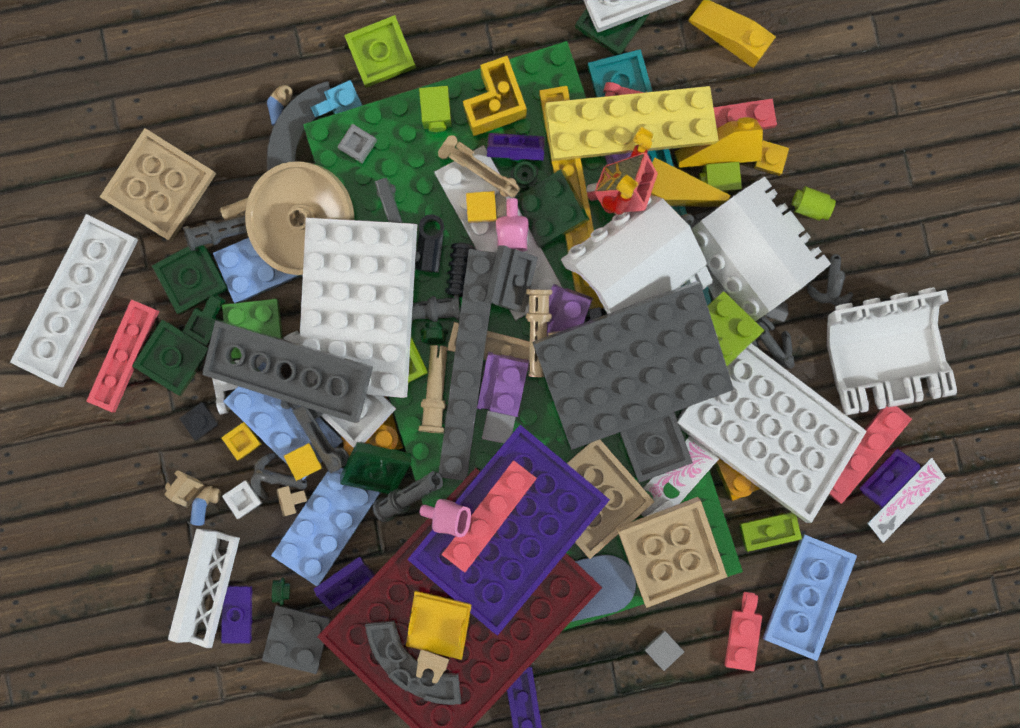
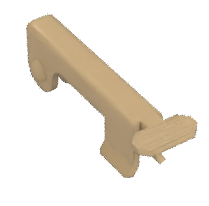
[438,135,520,198]

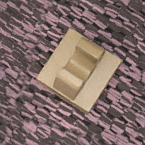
[164,471,205,508]
[276,486,307,517]
[416,649,449,683]

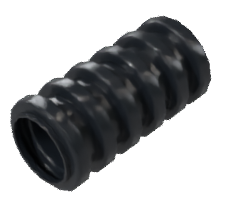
[445,243,476,297]

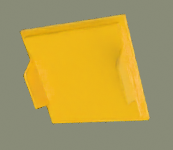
[406,591,472,660]

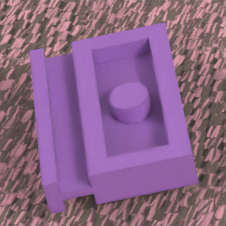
[547,284,593,336]
[477,352,529,417]

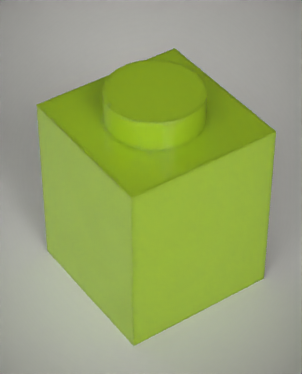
[419,86,452,132]
[698,162,742,195]

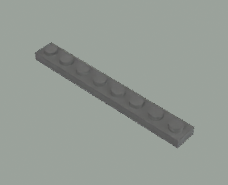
[439,249,496,481]

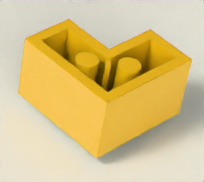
[463,56,527,136]

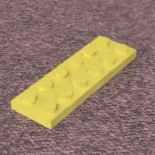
[544,86,718,161]

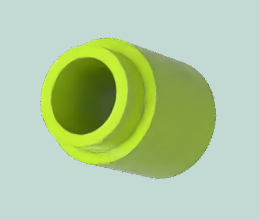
[792,186,836,221]

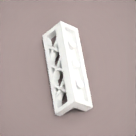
[168,529,240,648]

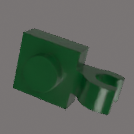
[183,295,226,346]

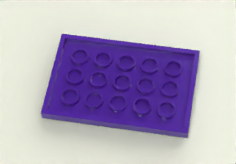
[407,425,610,636]

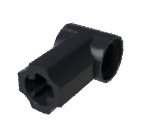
[415,214,445,273]

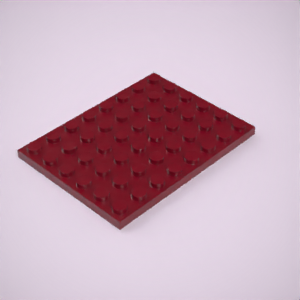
[317,468,602,728]

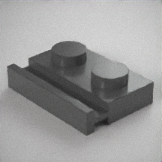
[485,245,538,313]

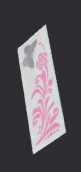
[641,436,719,517]
[868,458,946,543]

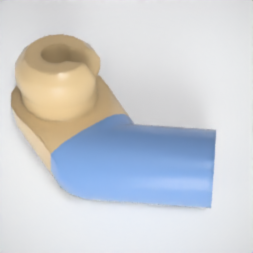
[267,85,293,126]
[190,486,221,526]

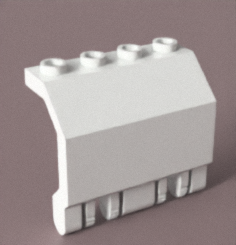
[691,177,831,321]
[561,195,713,314]
[827,288,957,415]

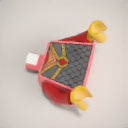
[586,127,658,215]

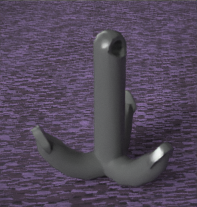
[806,254,853,306]
[759,325,795,369]
[251,453,307,500]

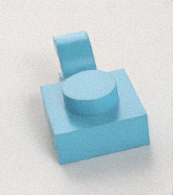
[310,80,362,117]

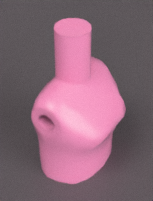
[496,198,528,252]
[420,499,471,537]

